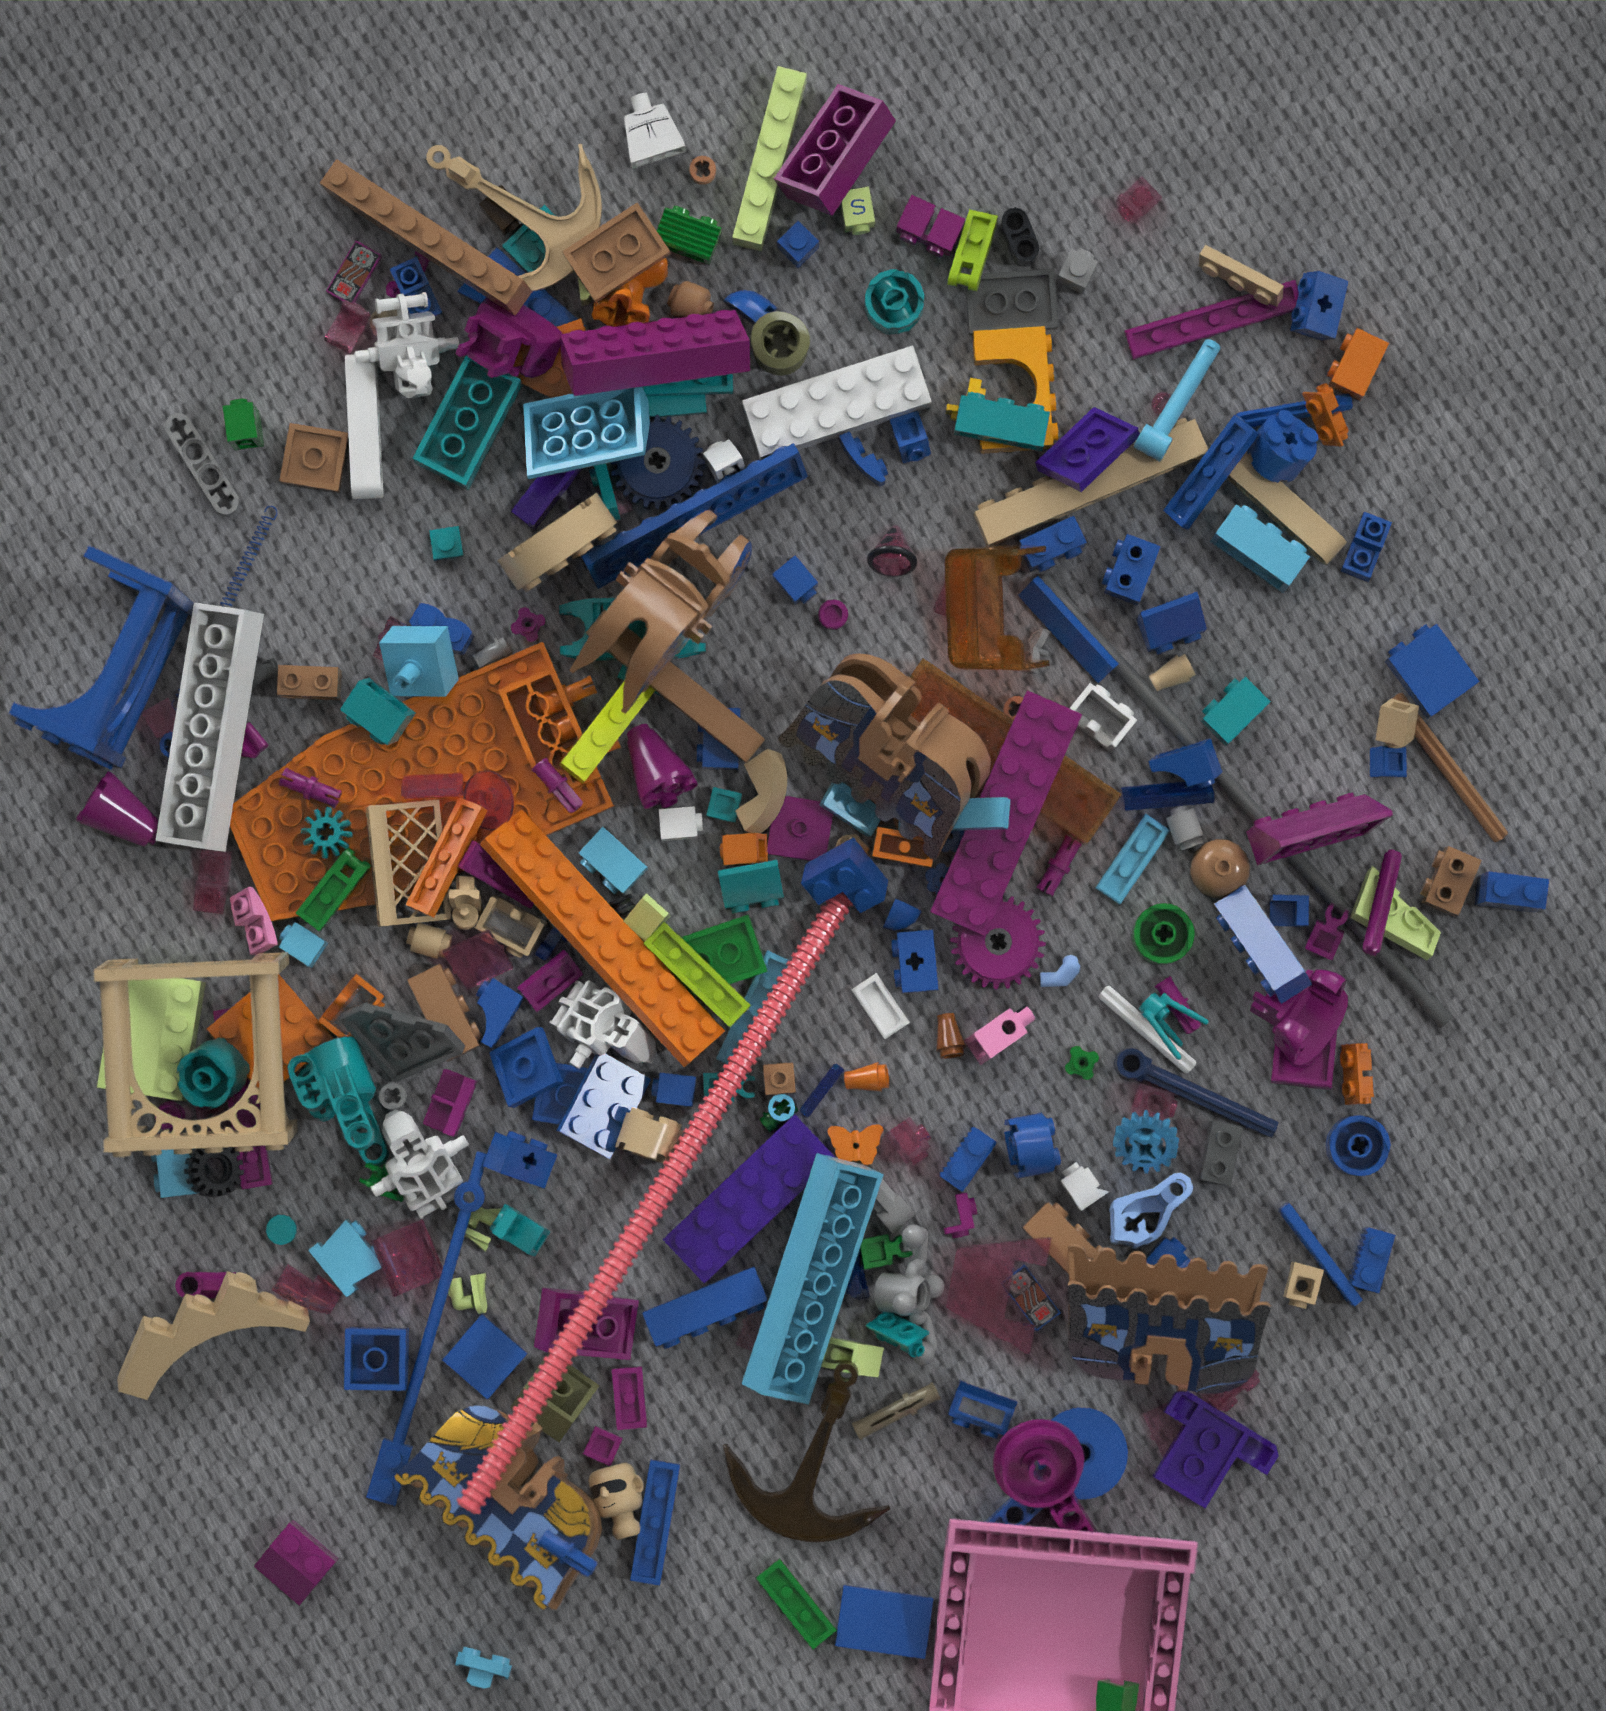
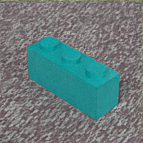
[954,392,1050,452]

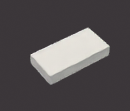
[851,973,910,1039]

